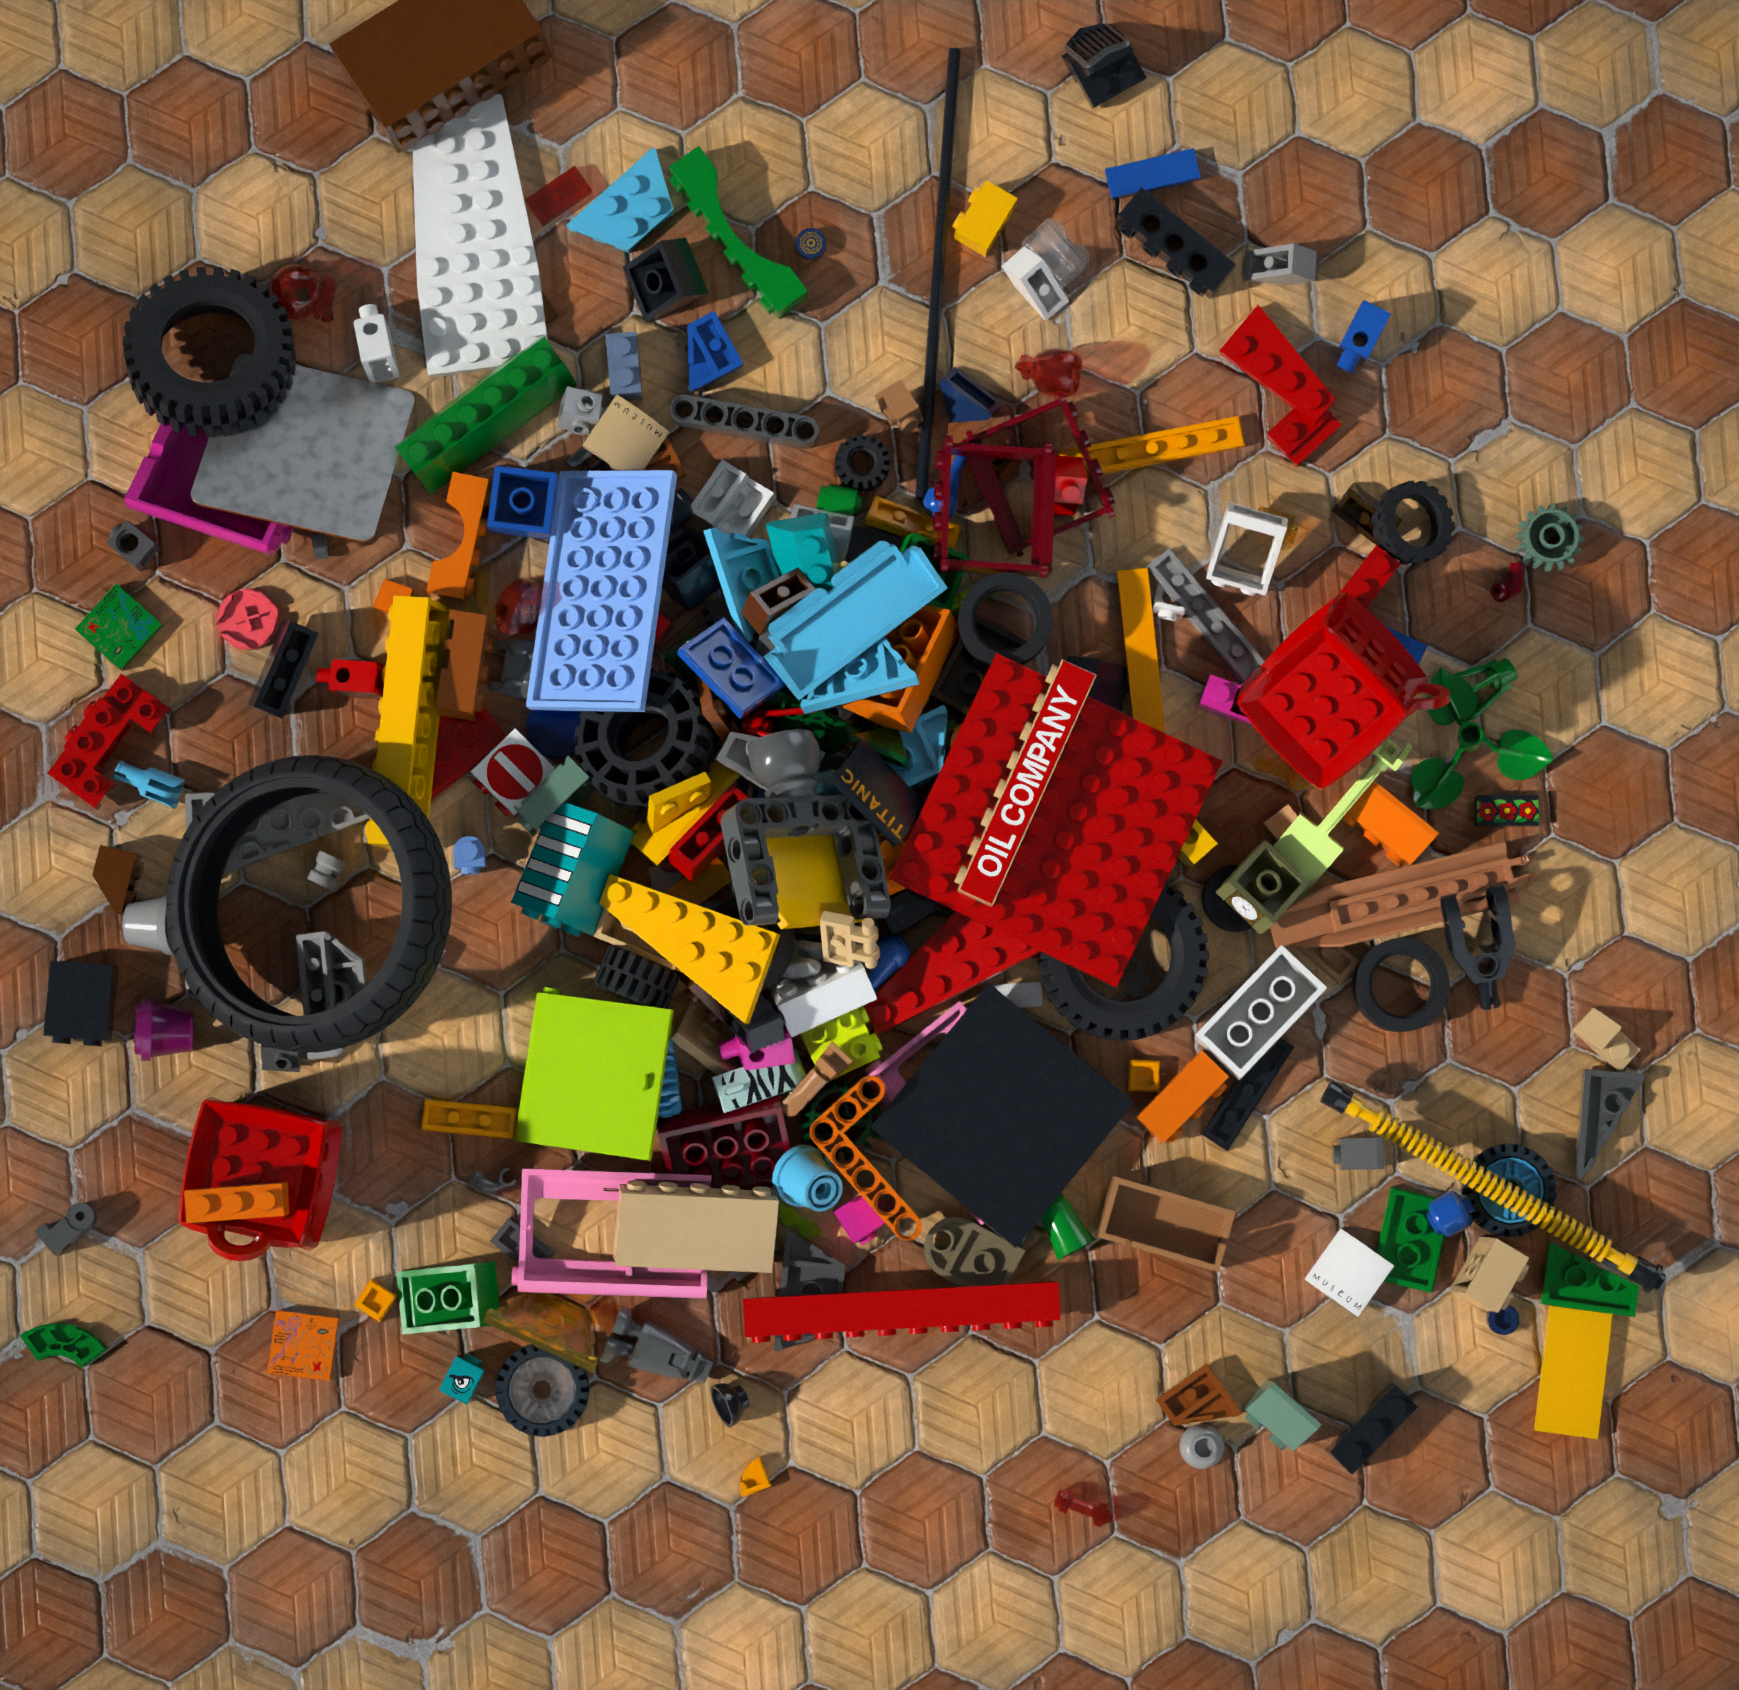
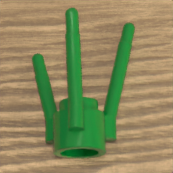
[1453,658,1518,722]

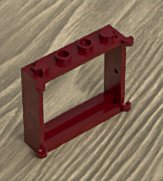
[962,391,1115,557]
[932,435,1056,578]

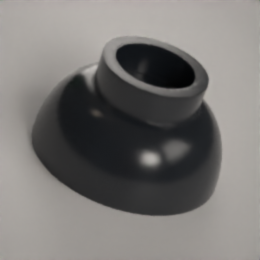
[710,1383,750,1428]

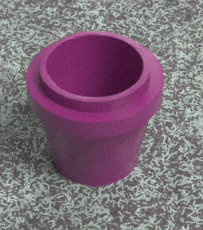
[134,998,193,1061]

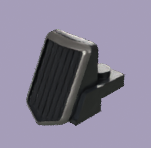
[1061,23,1147,109]

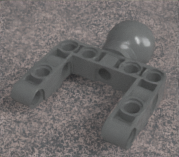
[721,729,891,926]

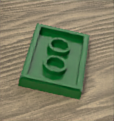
[1376,1187,1445,1293]

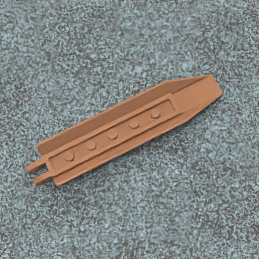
[1270,842,1537,948]

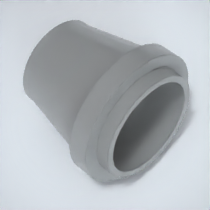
[122,894,174,955]

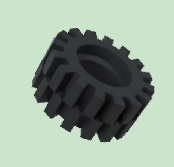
[835,433,890,493]

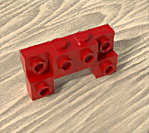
[47,674,172,810]

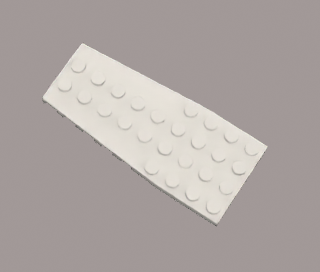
[412,94,548,378]

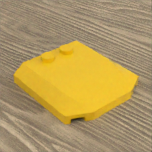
[754,814,864,929]

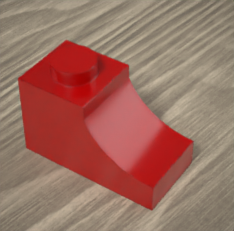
[1054,456,1088,515]

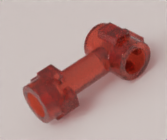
[1053,1488,1113,1527]

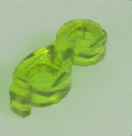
[779,1205,821,1238]

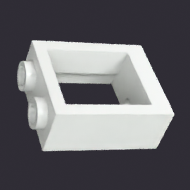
[1206,501,1288,596]

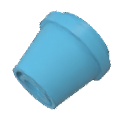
[772,1145,843,1212]

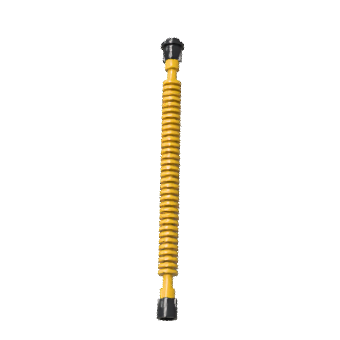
[1320,1080,1666,1293]

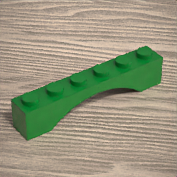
[668,146,808,319]

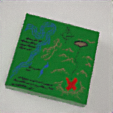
[75,584,164,671]

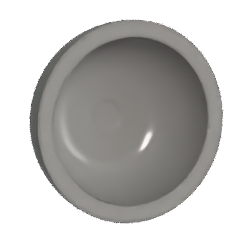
[1179,1423,1225,1469]

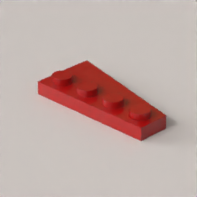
[1219,305,1335,425]

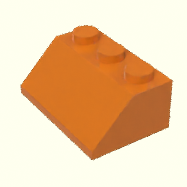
[1340,781,1439,867]

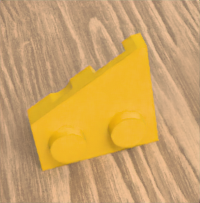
[647,772,711,833]

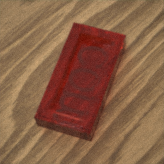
[525,165,593,227]

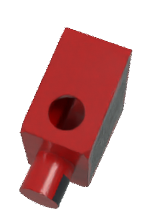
[316,659,384,700]

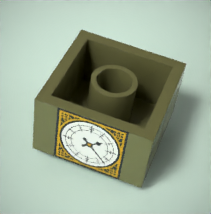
[1215,840,1311,935]

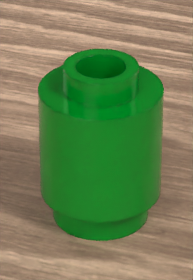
[816,483,863,516]

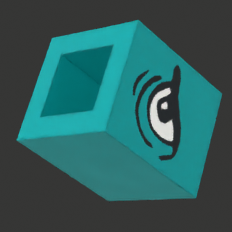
[439,1353,486,1405]

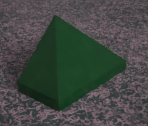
[849,728,912,771]

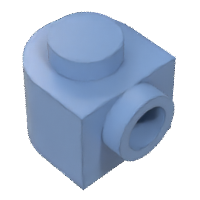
[453,836,487,875]

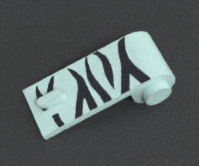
[712,1049,806,1113]

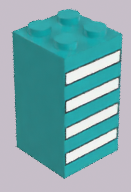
[511,802,635,937]

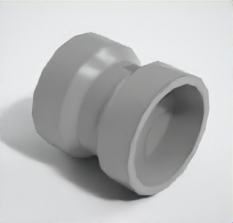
[306,850,347,892]

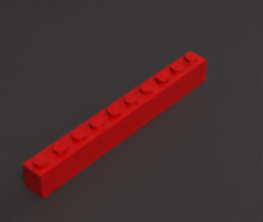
[743,1281,1061,1343]

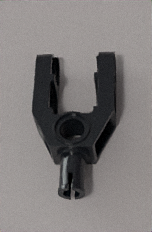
[1440,884,1515,1010]

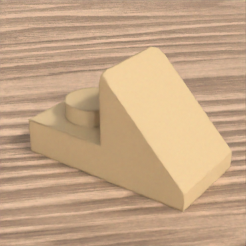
[1572,1008,1641,1072]

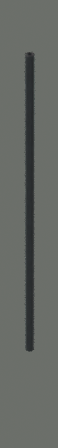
[915,48,961,500]

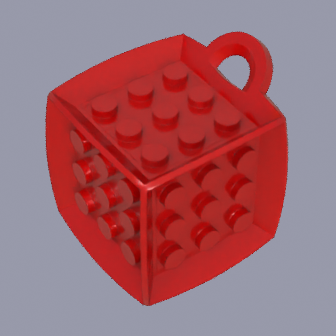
[1237,592,1450,790]
[178,1097,342,1261]

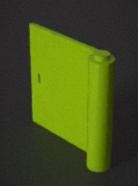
[514,987,674,1161]

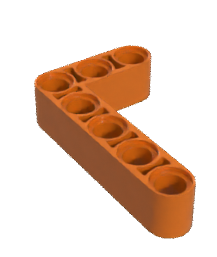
[810,1076,922,1241]

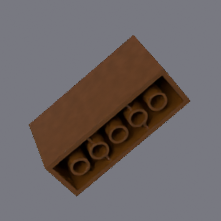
[329,0,553,153]

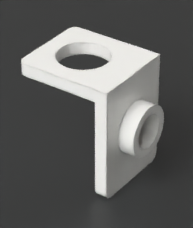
[1152,583,1186,621]

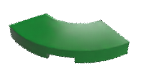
[20,1323,109,1368]

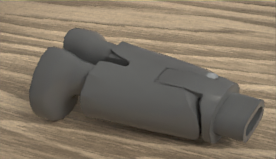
[599,1306,714,1384]

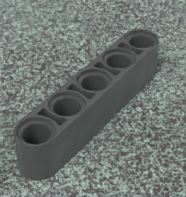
[670,395,819,449]

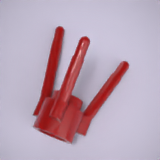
[742,707,819,738]

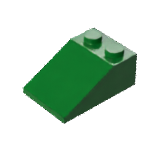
[396,1261,501,1335]

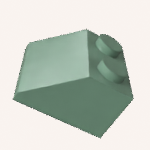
[1242,1379,1322,1451]

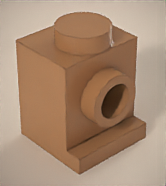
[875,380,924,433]

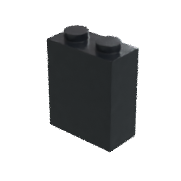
[43,961,119,1047]

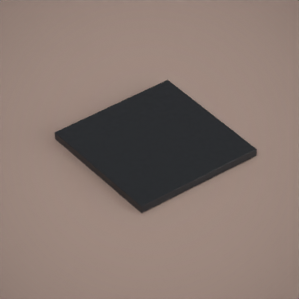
[870,983,1134,1248]

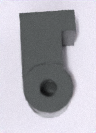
[34,1203,98,1256]

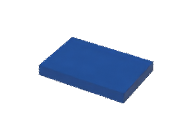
[677,617,786,719]

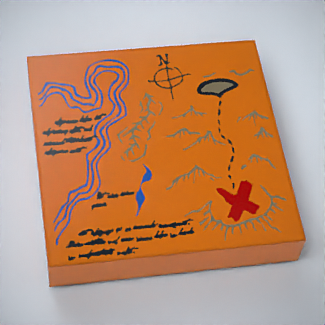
[267,1310,339,1381]

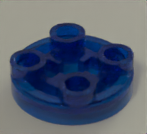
[526,710,581,759]

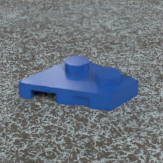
[687,311,744,394]

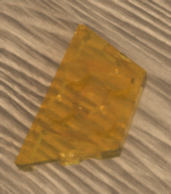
[483,1292,598,1373]

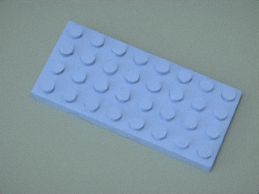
[526,470,677,712]

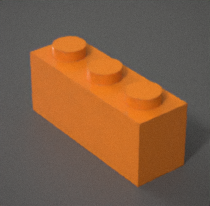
[1135,1051,1229,1144]
[184,1182,290,1223]

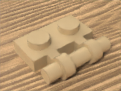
[820,911,880,969]

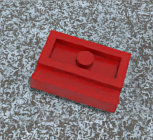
[1266,409,1342,467]

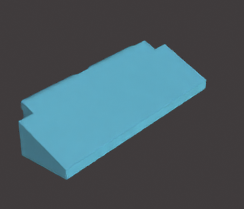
[763,541,947,700]

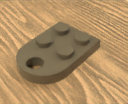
[924,1217,1025,1286]

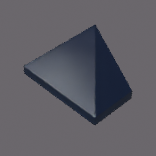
[940,367,1003,423]

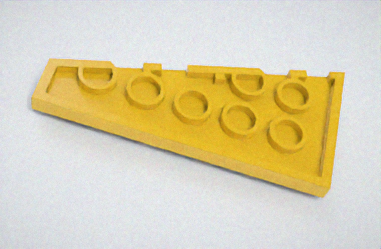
[599,874,780,1025]

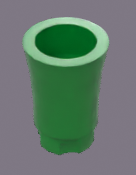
[1040,1192,1096,1261]

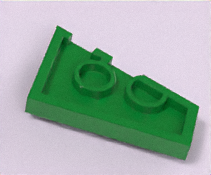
[1540,1242,1639,1317]

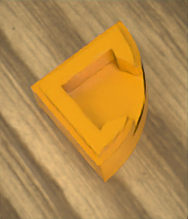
[740,1456,772,1498]

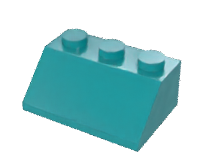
[766,513,840,591]

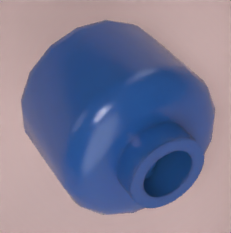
[1426,1190,1475,1237]

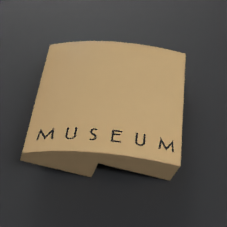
[583,395,669,471]

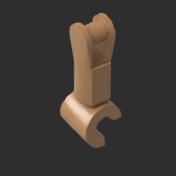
[782,1041,854,1116]

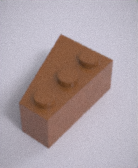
[436,609,495,721]

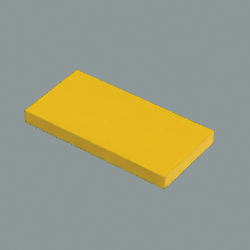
[1534,1305,1613,1439]

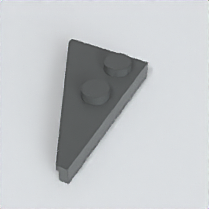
[1575,1069,1645,1179]

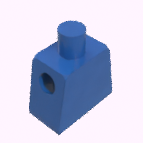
[1336,300,1391,374]

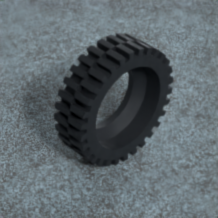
[122,267,296,438]
[1038,882,1209,1041]

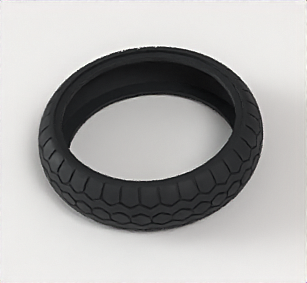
[166,755,452,1052]

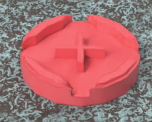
[217,588,280,651]

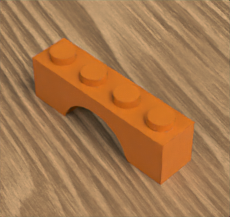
[426,472,492,603]

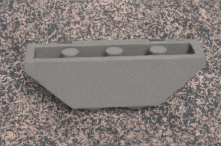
[296,931,367,1060]

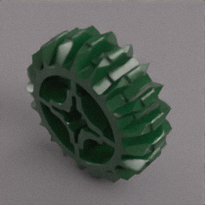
[799,1077,882,1161]

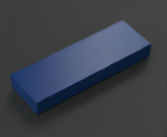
[1104,148,1201,201]

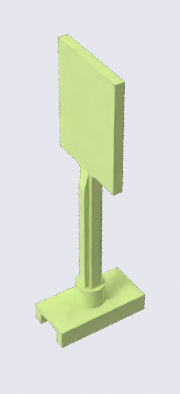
[1273,736,1413,902]

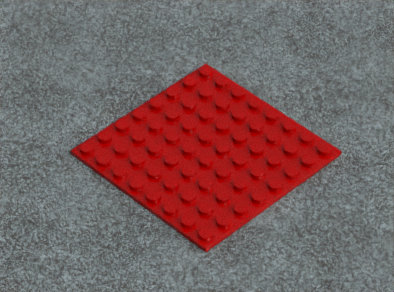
[889,653,1223,987]

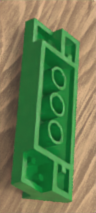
[394,336,577,495]

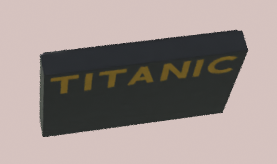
[830,739,925,847]

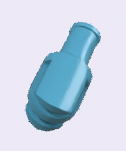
[113,761,185,809]

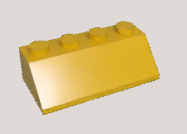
[631,752,740,866]

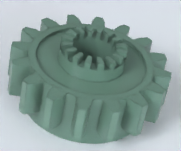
[1515,504,1585,572]

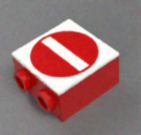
[471,728,555,818]

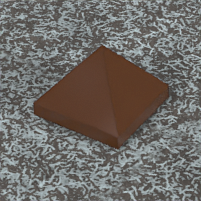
[990,458,1023,479]

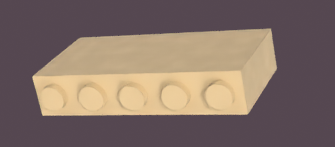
[613,1180,779,1273]

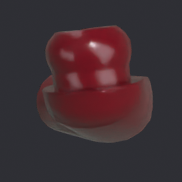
[1490,562,1525,602]

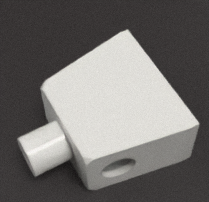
[353,304,400,383]

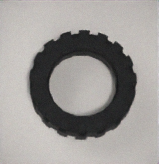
[1371,480,1455,565]

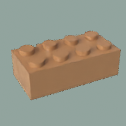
[1095,1176,1236,1272]

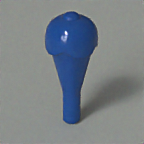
[923,456,968,518]
[863,935,911,1007]

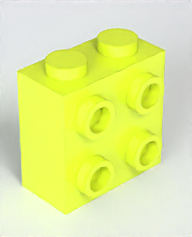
[800,1006,883,1082]

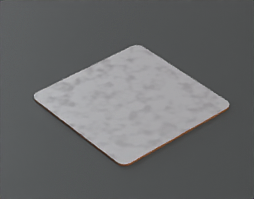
[191,354,415,542]

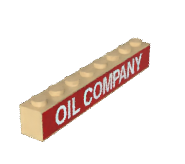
[954,659,1097,907]

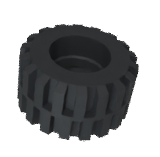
[594,946,680,1009]

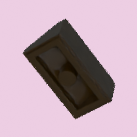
[1331,483,1402,546]

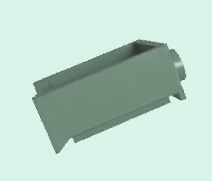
[514,756,597,837]

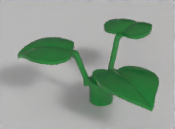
[1411,669,1553,810]

